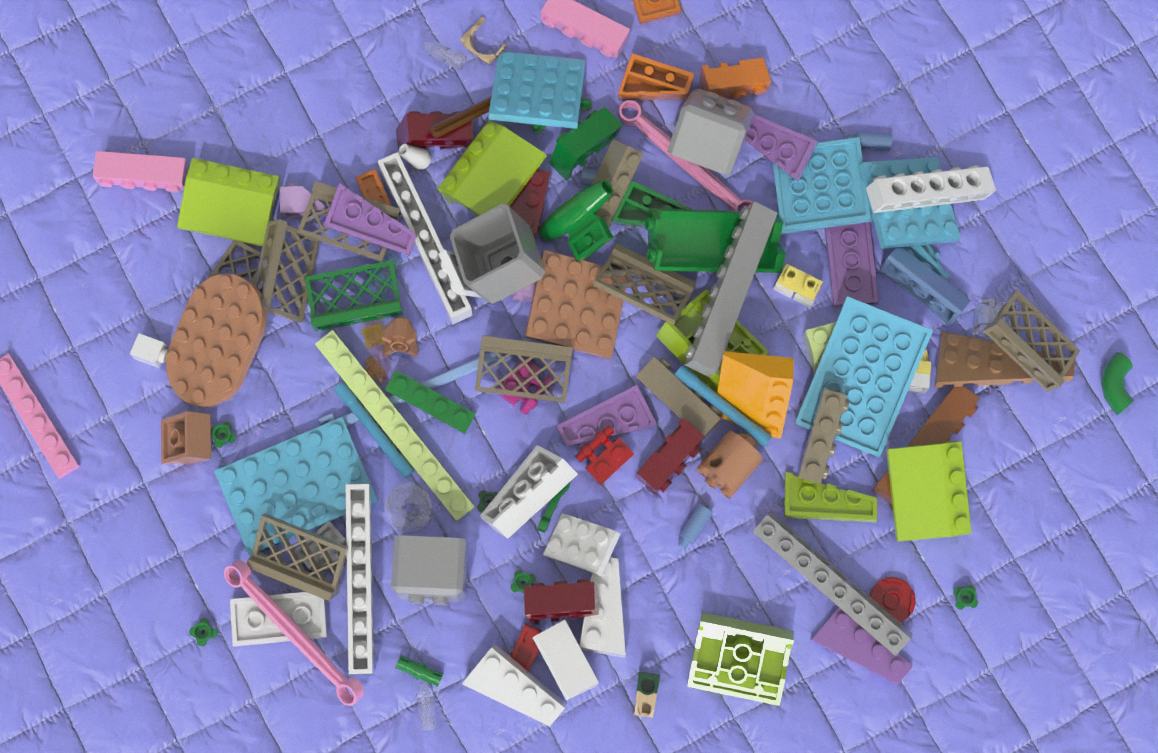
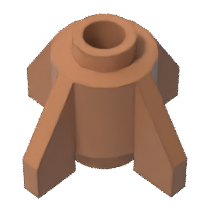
[381,317,419,357]

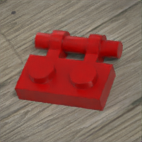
[575,425,634,485]

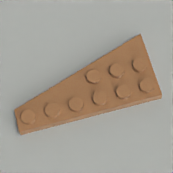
[934,331,1075,388]

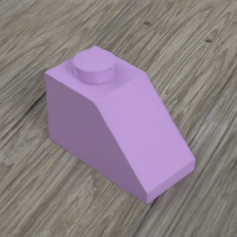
[280,184,328,219]

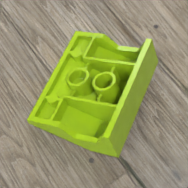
[437,120,547,217]
[177,158,282,247]
[655,289,770,393]
[886,441,972,541]
[687,612,794,706]

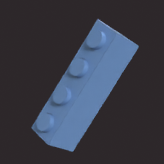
[880,247,971,326]

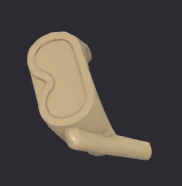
[460,17,508,65]

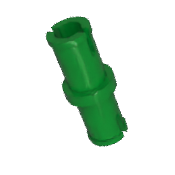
[395,655,444,687]

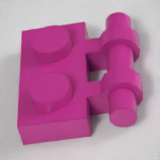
[498,357,554,415]

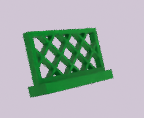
[305,260,404,332]

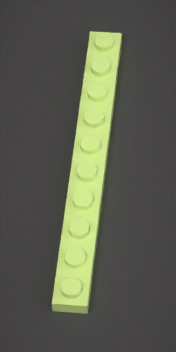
[315,330,475,521]

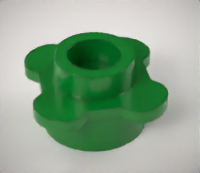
[211,422,236,448]
[510,570,536,593]
[953,585,978,610]
[189,618,217,646]

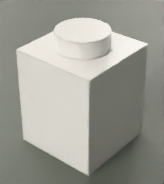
[130,333,168,368]

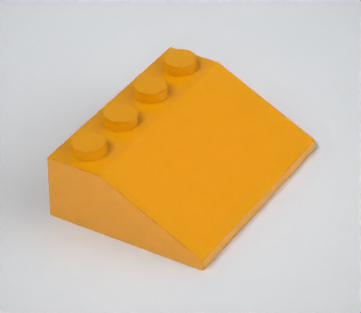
[717,351,794,438]

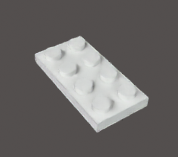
[230,592,328,647]

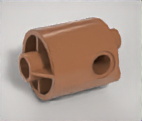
[696,431,763,499]

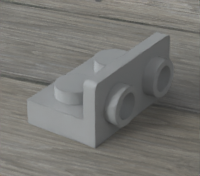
[295,521,347,575]

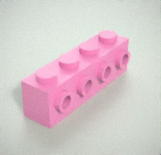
[541,0,630,59]
[93,151,189,192]

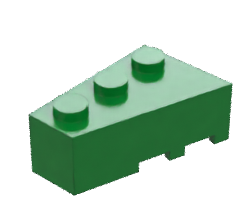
[549,106,623,181]
[612,180,692,228]

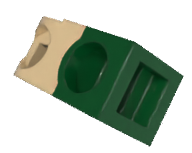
[634,671,660,718]

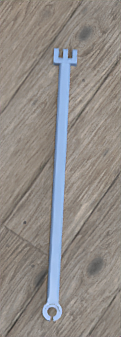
[318,338,542,426]

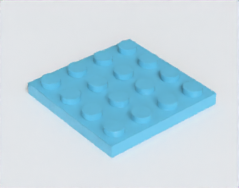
[488,51,586,129]
[773,137,871,234]
[859,157,961,249]

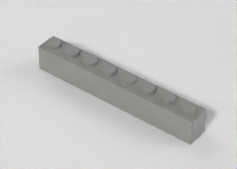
[685,201,778,377]

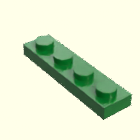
[385,370,476,434]

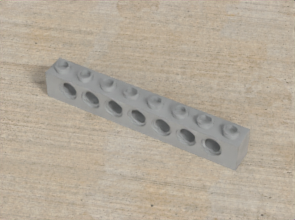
[753,511,913,656]

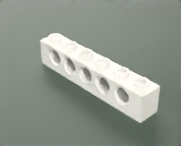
[866,165,996,213]

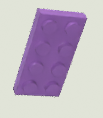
[824,222,879,307]

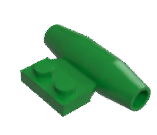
[539,179,614,261]

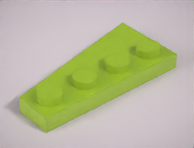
[784,471,877,523]

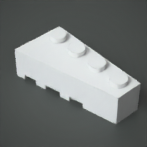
[480,445,578,539]
[579,557,626,658]
[462,644,567,726]

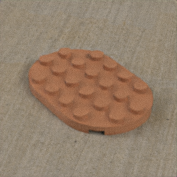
[166,274,267,407]

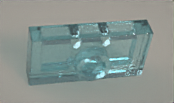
[365,252,403,300]

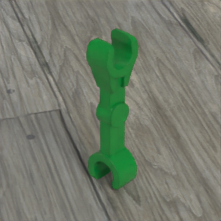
[538,482,570,533]

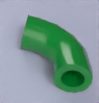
[1101,352,1134,415]

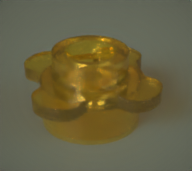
[361,324,386,349]

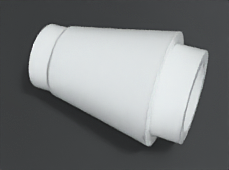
[398,144,431,170]

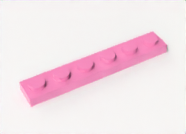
[0,353,80,479]

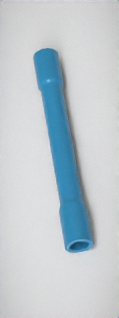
[675,365,772,447]
[334,382,415,479]

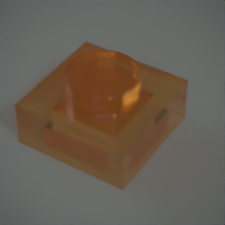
[364,355,387,383]

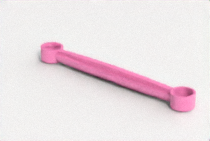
[618,100,752,211]
[224,560,364,706]

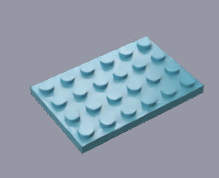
[794,296,933,457]
[214,417,378,556]

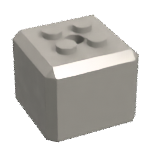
[667,88,754,175]
[450,204,545,304]
[391,535,468,605]

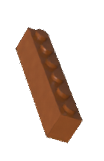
[872,386,980,505]

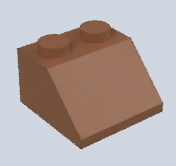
[161,411,212,465]

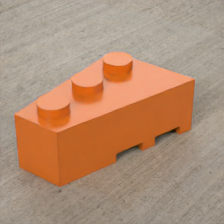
[618,53,695,100]
[699,58,771,100]

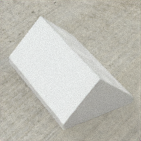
[533,620,599,701]

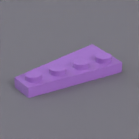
[745,114,818,182]
[324,183,417,256]
[556,385,657,446]
[810,607,913,685]

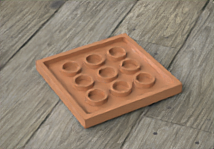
[524,250,627,360]

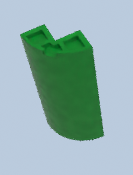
[645,208,786,273]

